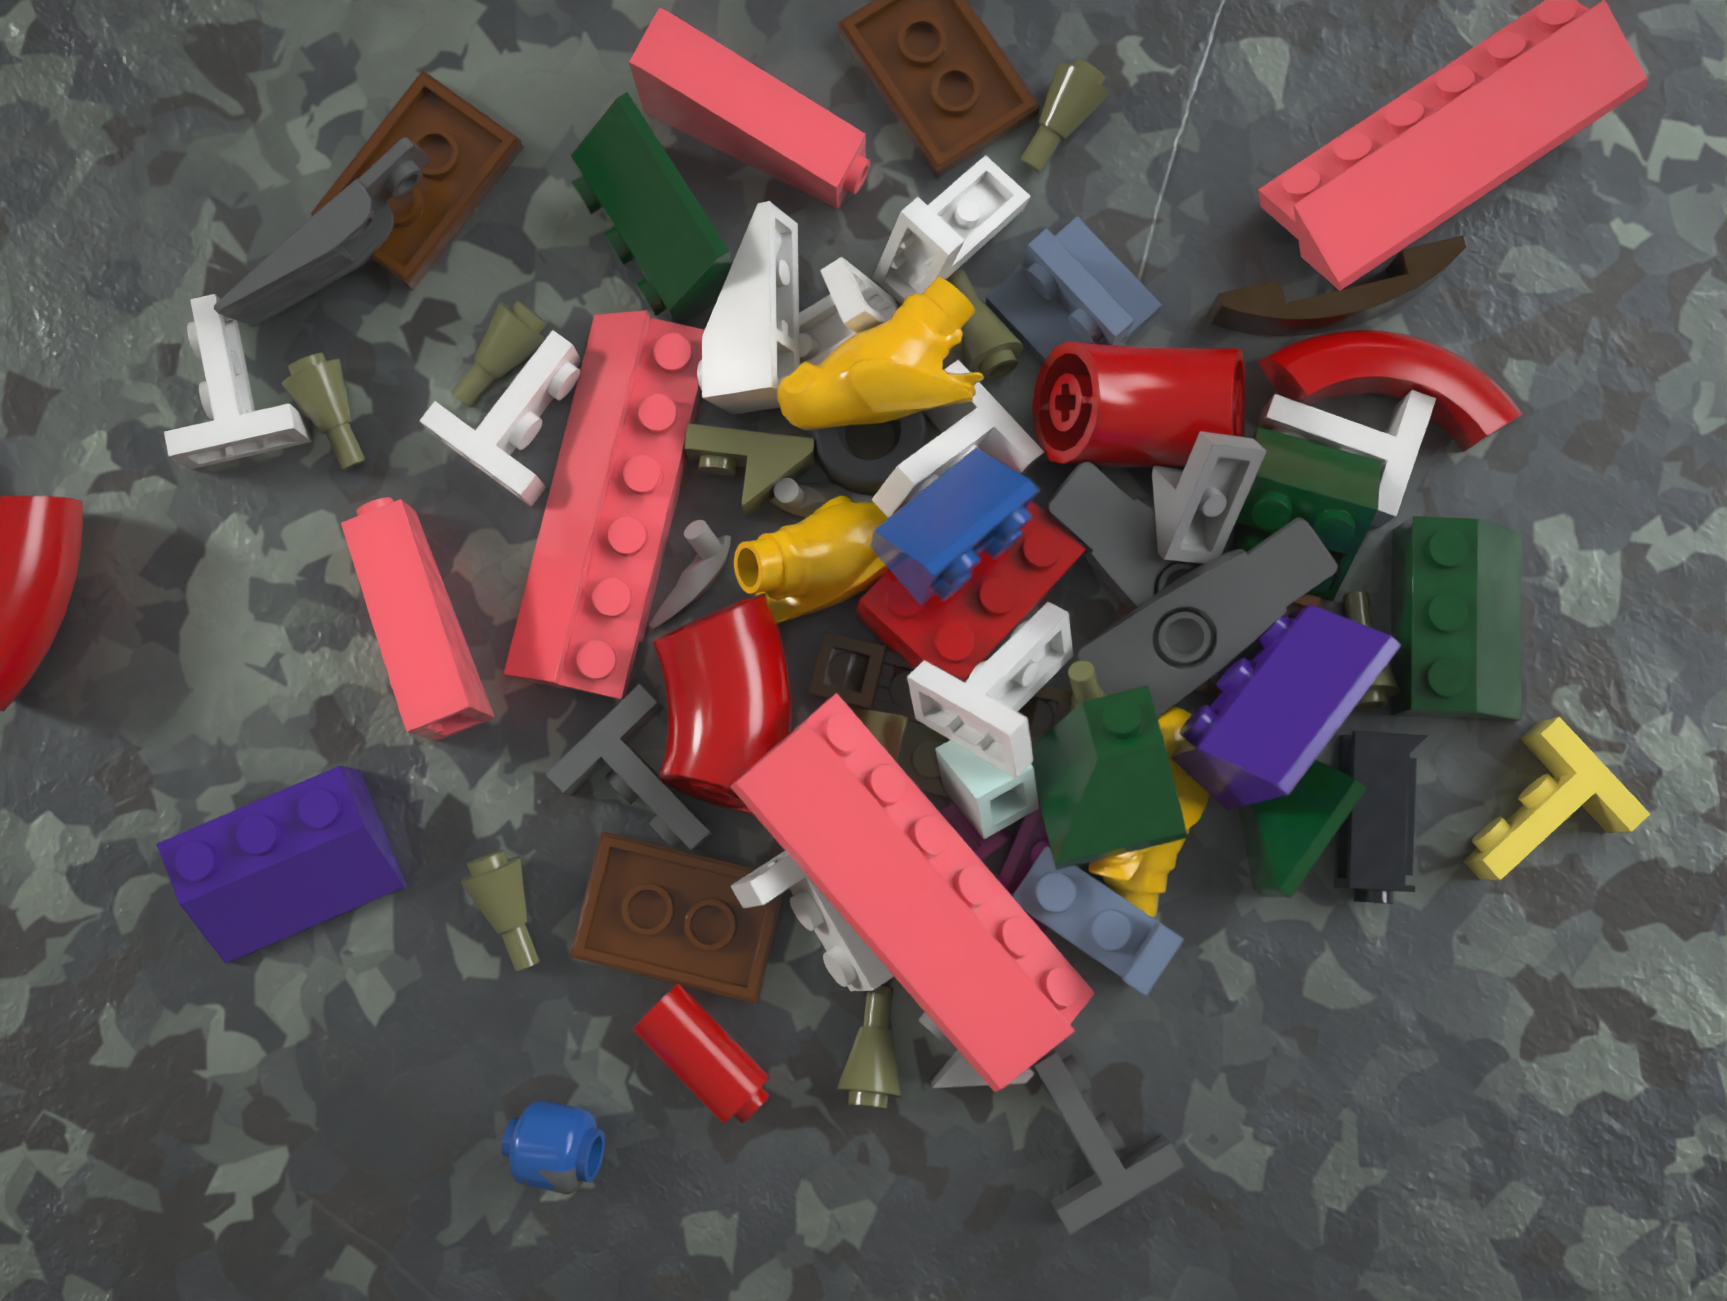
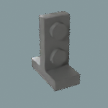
[545,684,715,851]
[1032,1049,1185,1235]

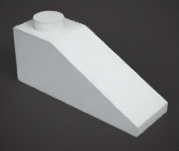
[697,201,800,415]

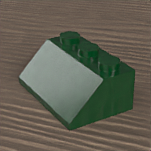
[571,92,732,325]
[1390,516,1521,721]

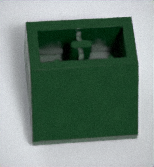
[1221,426,1381,601]

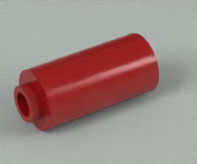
[632,983,770,1124]

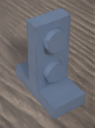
[1012,846,1184,996]

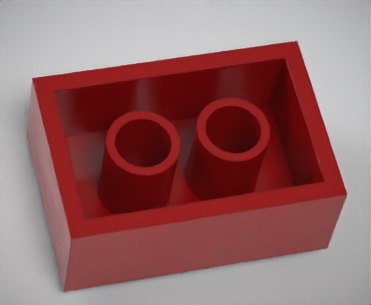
[855,501,1086,683]

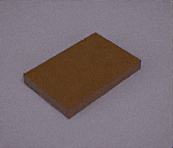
[837,0,1040,178]
[310,70,524,290]
[569,831,786,1004]

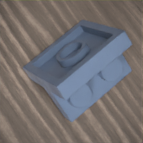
[985,216,1162,364]

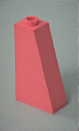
[629,7,871,209]
[341,497,495,741]

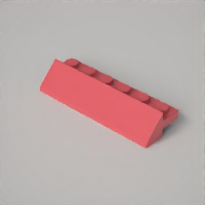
[1258,0,1647,291]
[504,310,704,701]
[730,693,1095,1092]

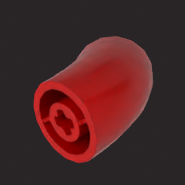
[1032,341,1246,469]
[0,496,83,712]
[653,593,792,815]

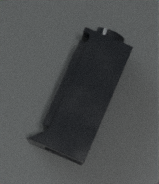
[1334,731,1428,904]

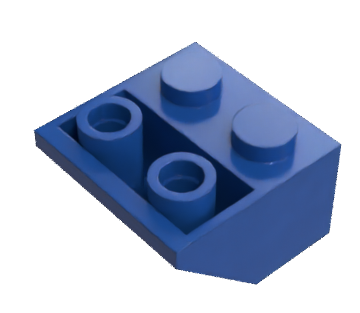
[870,447,1039,605]

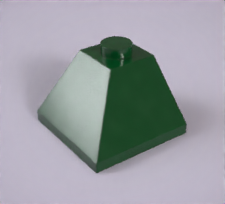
[1031,685,1188,870]
[1238,759,1367,898]

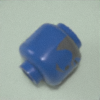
[502,1100,605,1194]

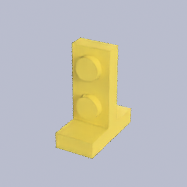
[1463,717,1650,880]

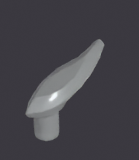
[769,478,874,518]
[648,520,731,630]

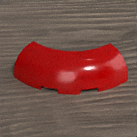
[1258,330,1523,452]

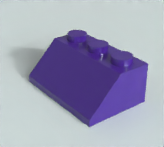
[1170,605,1401,810]
[156,766,407,963]

